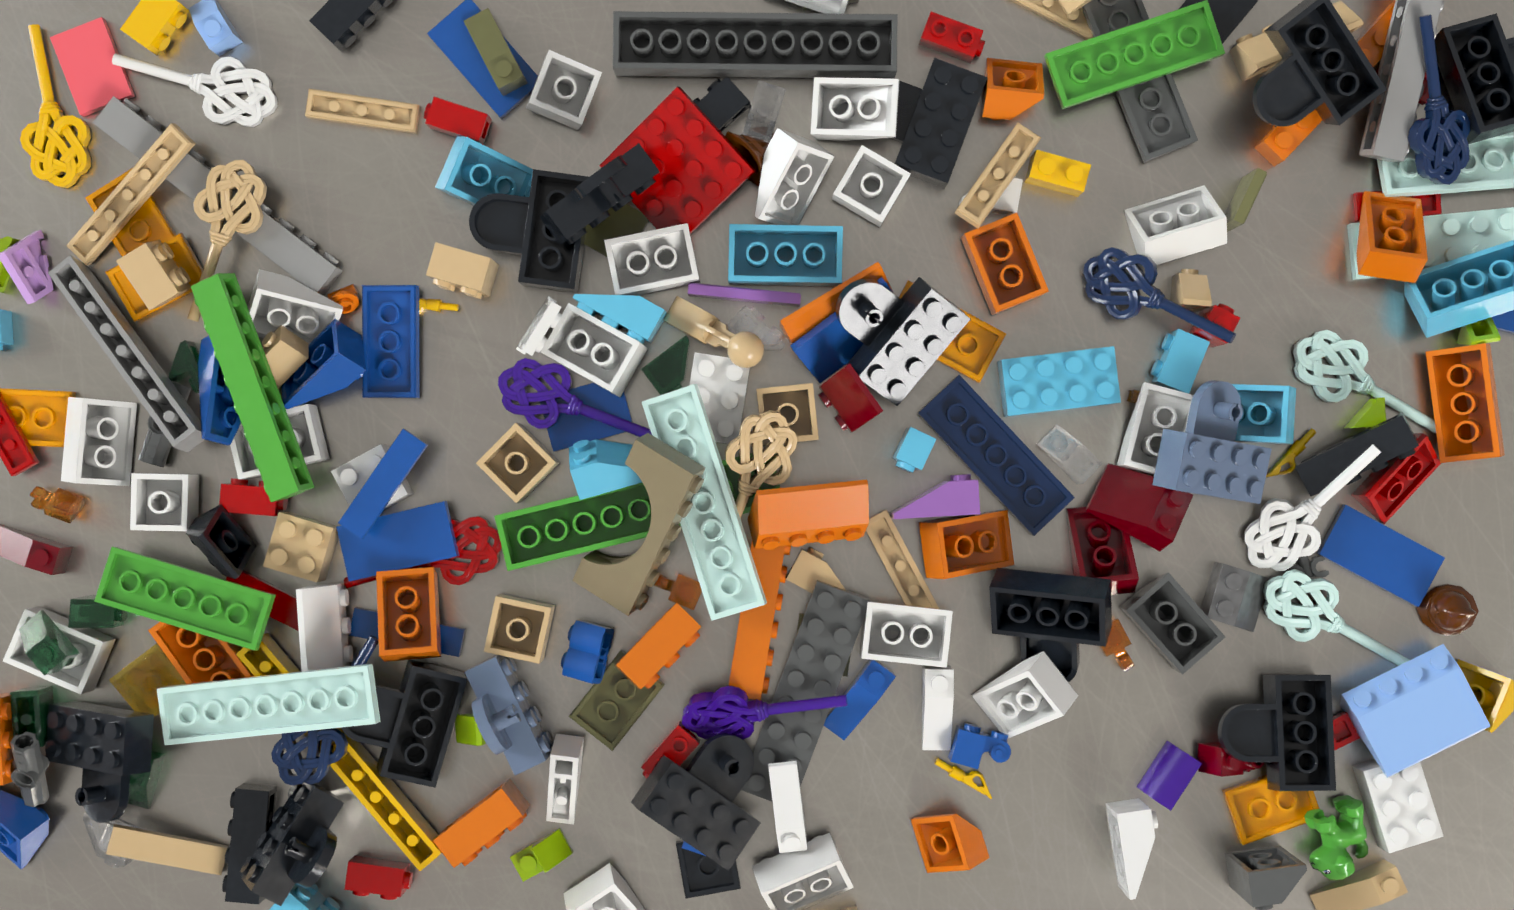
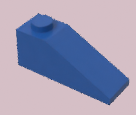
[824,659,896,740]

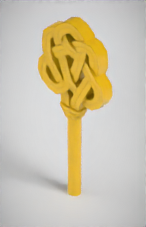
[20,24,91,189]

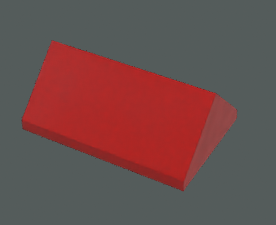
[1351,433,1441,524]

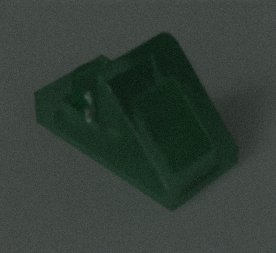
[168,340,199,394]

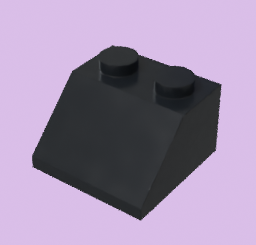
[186,504,256,579]

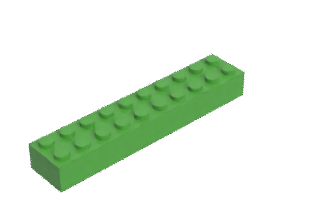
[494,453,780,571]

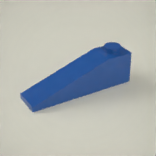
[198,335,263,445]
[0,790,50,869]

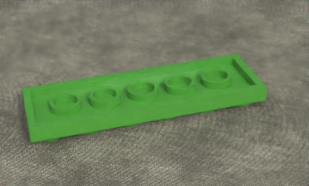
[1044,0,1225,109]
[94,546,276,651]

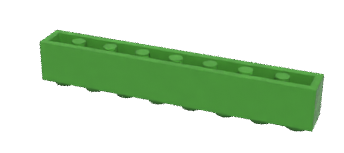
[191,273,314,502]

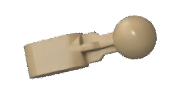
[663,296,764,368]

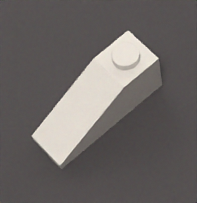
[922,666,954,750]
[546,734,584,825]
[768,761,808,853]

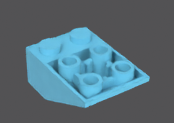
[573,294,667,344]

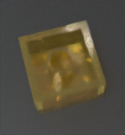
[109,643,186,717]

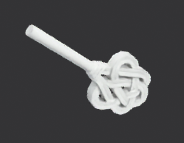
[112,53,278,127]
[1244,444,1381,571]

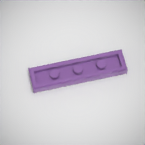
[688,283,801,307]

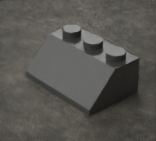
[1120,572,1225,675]
[1225,846,1307,910]

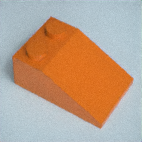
[1357,191,1428,283]
[919,510,1014,579]

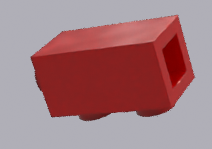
[919,11,985,64]
[424,97,492,145]
[1189,304,1240,347]
[219,478,288,516]
[641,721,701,779]
[344,856,413,900]

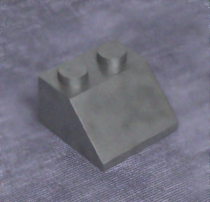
[1201,562,1270,632]

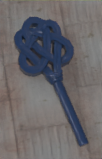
[1408,14,1470,185]
[1083,247,1236,344]
[271,635,379,786]

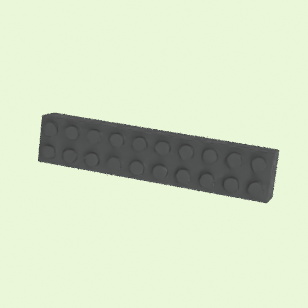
[613,11,898,79]

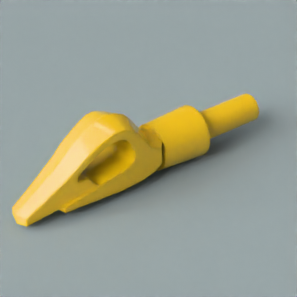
[419,298,459,314]
[1266,428,1317,478]
[934,758,992,799]

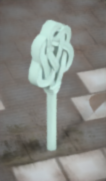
[1293,330,1436,434]
[1263,569,1410,666]

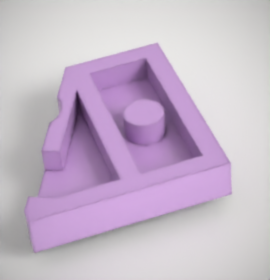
[0,230,54,304]

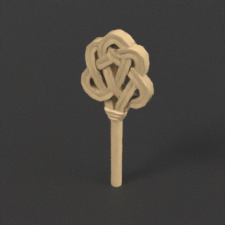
[187,160,267,322]
[725,411,798,519]

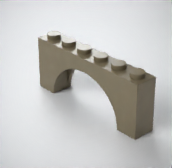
[572,433,705,616]

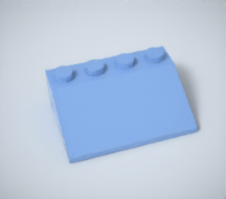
[1340,644,1490,778]

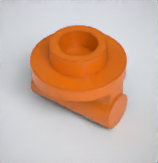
[327,284,359,314]

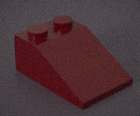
[818,364,883,433]
[1086,463,1193,552]
[1066,507,1139,595]

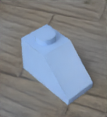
[189,0,243,57]

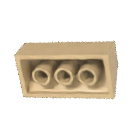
[1229,0,1364,82]

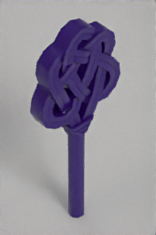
[498,358,652,437]
[682,686,848,740]

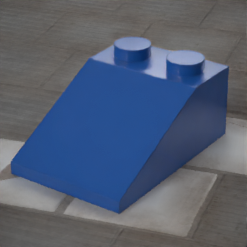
[281,319,366,409]

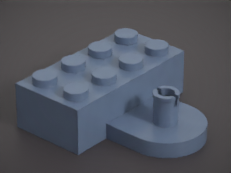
[1152,380,1272,504]
[465,655,553,775]

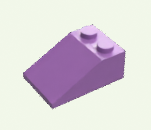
[890,474,980,519]

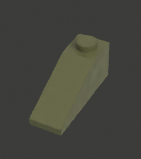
[464,8,528,96]

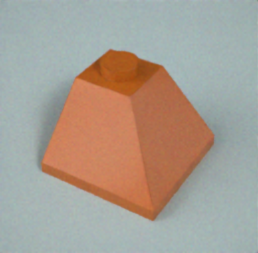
[982,58,1044,120]
[911,813,990,873]

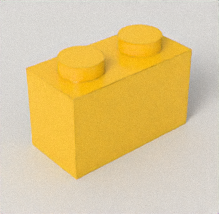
[120,0,189,55]
[1024,150,1091,197]

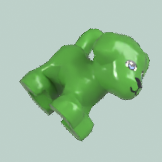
[1304,795,1368,880]

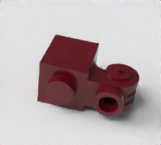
[1198,742,1265,777]

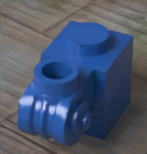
[948,723,1011,769]

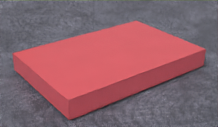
[50,17,135,117]

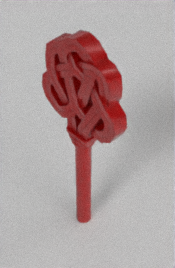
[344,516,502,588]

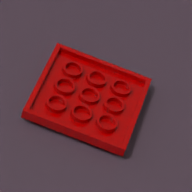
[599,87,756,234]

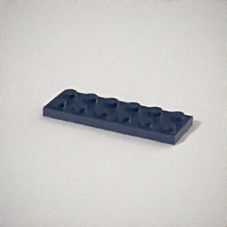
[918,375,1075,536]

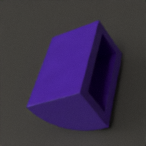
[1137,741,1202,811]

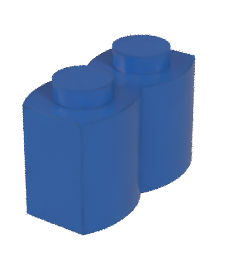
[561,620,614,684]

